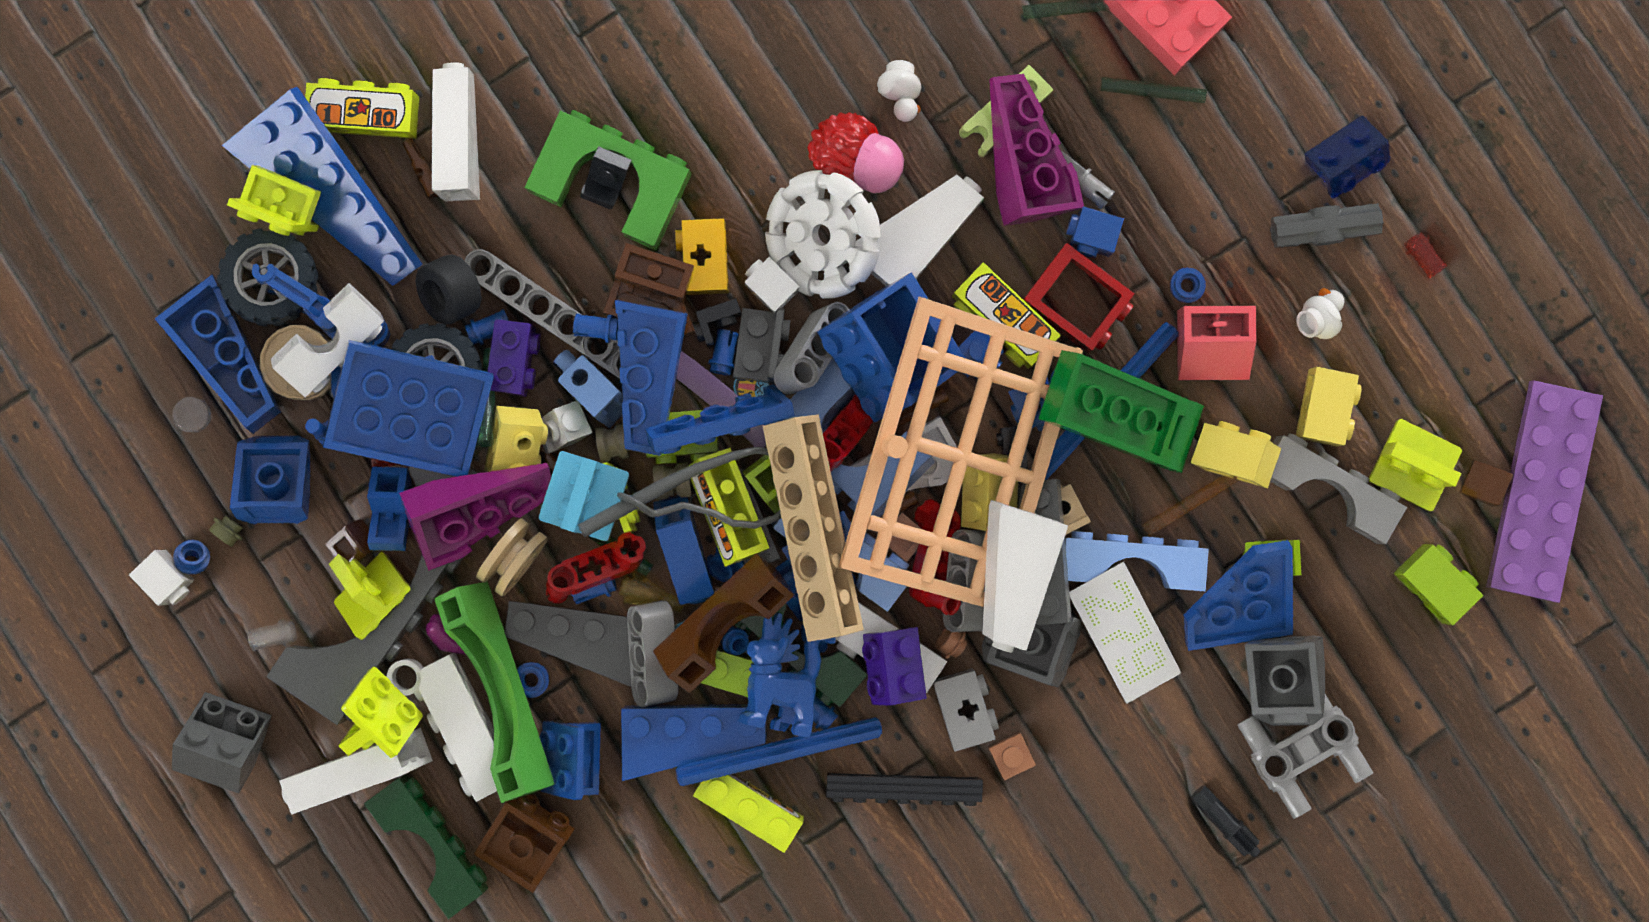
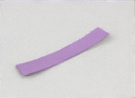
[676,351,766,448]

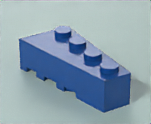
[155,275,281,434]
[621,704,767,781]

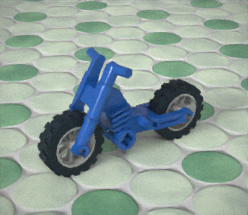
[217,228,483,447]

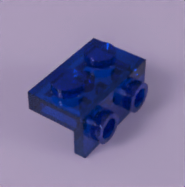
[1304,115,1390,199]

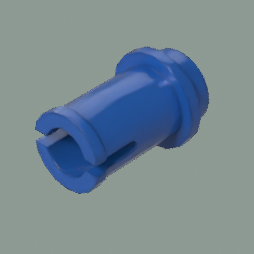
[465,309,509,346]
[573,314,618,343]
[707,329,739,376]
[572,570,617,605]
[720,626,749,655]
[813,695,838,730]

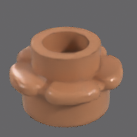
[935,628,967,659]

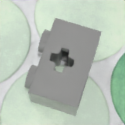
[933,668,999,752]

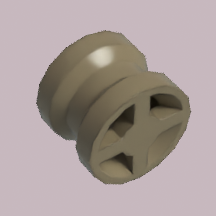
[595,424,630,462]

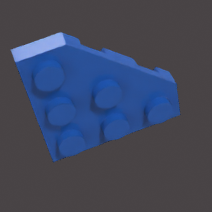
[1184,540,1293,651]

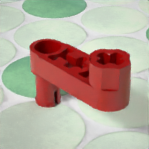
[823,395,874,472]
[909,499,961,616]
[546,532,646,604]

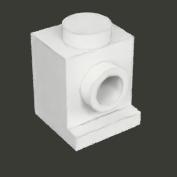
[542,401,592,454]

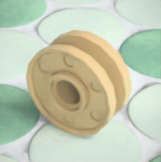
[260,325,331,401]
[476,518,548,597]

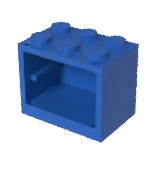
[817,272,965,422]

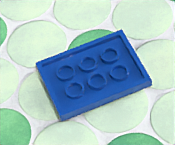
[323,340,494,477]

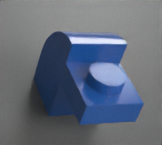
[367,467,413,551]

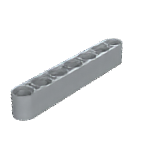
[465,249,675,391]

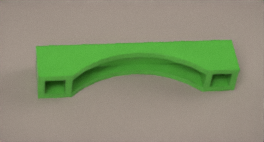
[434,581,555,803]

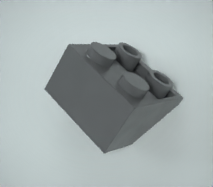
[172,692,272,793]

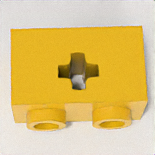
[675,219,728,295]

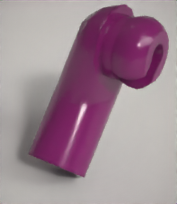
[426,614,466,655]

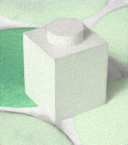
[744,257,800,314]
[129,550,194,606]

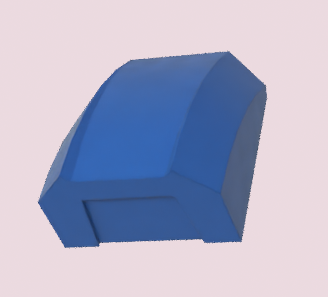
[230,436,310,525]

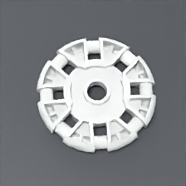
[765,170,881,299]

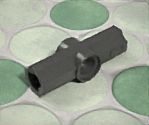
[1270,203,1384,248]

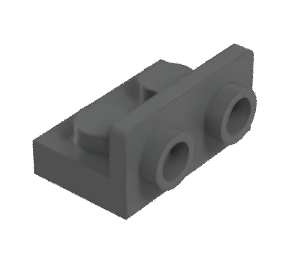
[733,308,791,385]

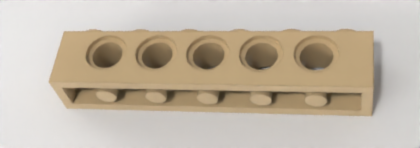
[763,414,864,642]

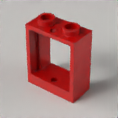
[1023,243,1134,353]

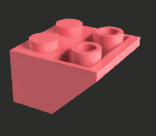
[1177,306,1256,381]

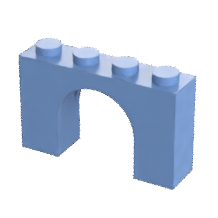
[785,358,935,517]

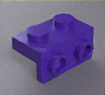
[488,320,540,397]
[862,627,927,705]

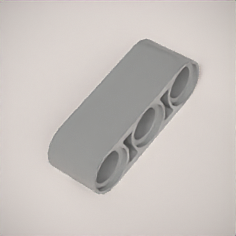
[774,302,849,394]
[943,530,986,632]
[627,601,678,707]

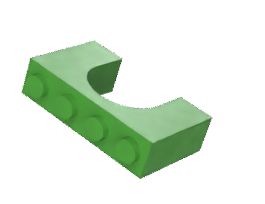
[524,110,691,251]

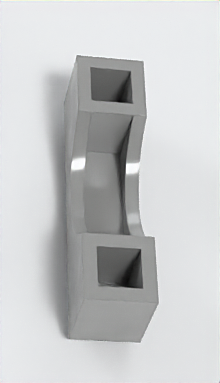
[1270,433,1407,544]

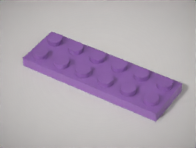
[1486,380,1603,603]

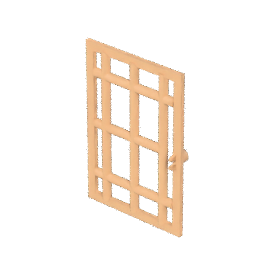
[838,297,1083,607]

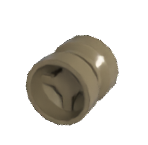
[653,462,692,500]

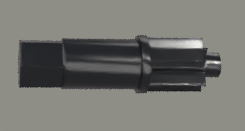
[1190,785,1261,858]

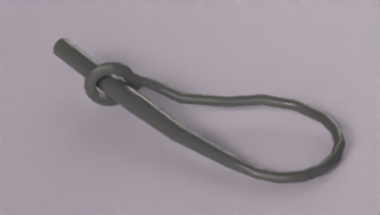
[578,447,781,537]

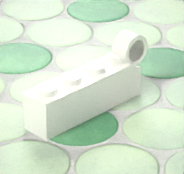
[386,653,497,802]

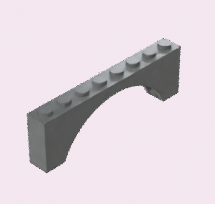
[266,466,481,725]

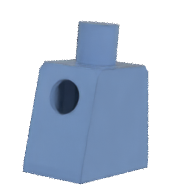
[553,350,623,428]

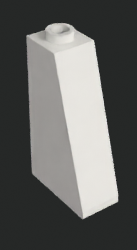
[432,63,480,202]
[855,175,984,286]
[983,500,1068,653]
[279,728,433,815]

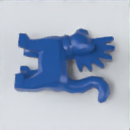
[738,613,836,738]

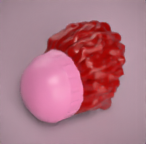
[807,112,904,194]

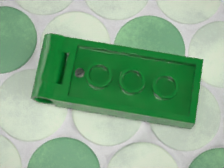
[1038,350,1204,473]

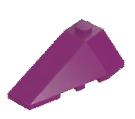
[989,74,1084,226]
[399,463,552,571]

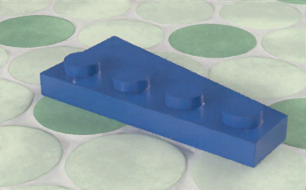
[615,300,688,456]
[645,384,795,454]

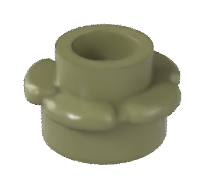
[209,515,243,547]

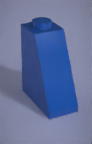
[653,495,714,605]

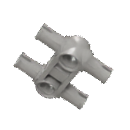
[1237,694,1373,819]

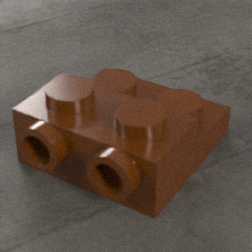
[474,793,575,893]

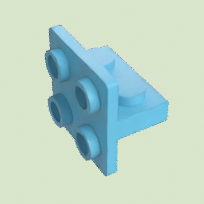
[539,451,629,541]

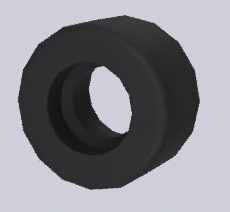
[415,254,482,324]

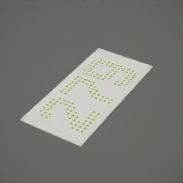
[1069,562,1181,704]

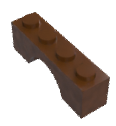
[653,553,795,693]

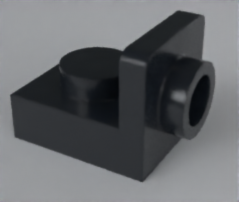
[580,146,631,210]
[693,299,742,348]

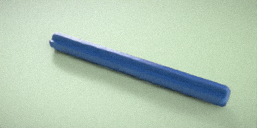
[1030,322,1178,480]
[676,717,882,786]

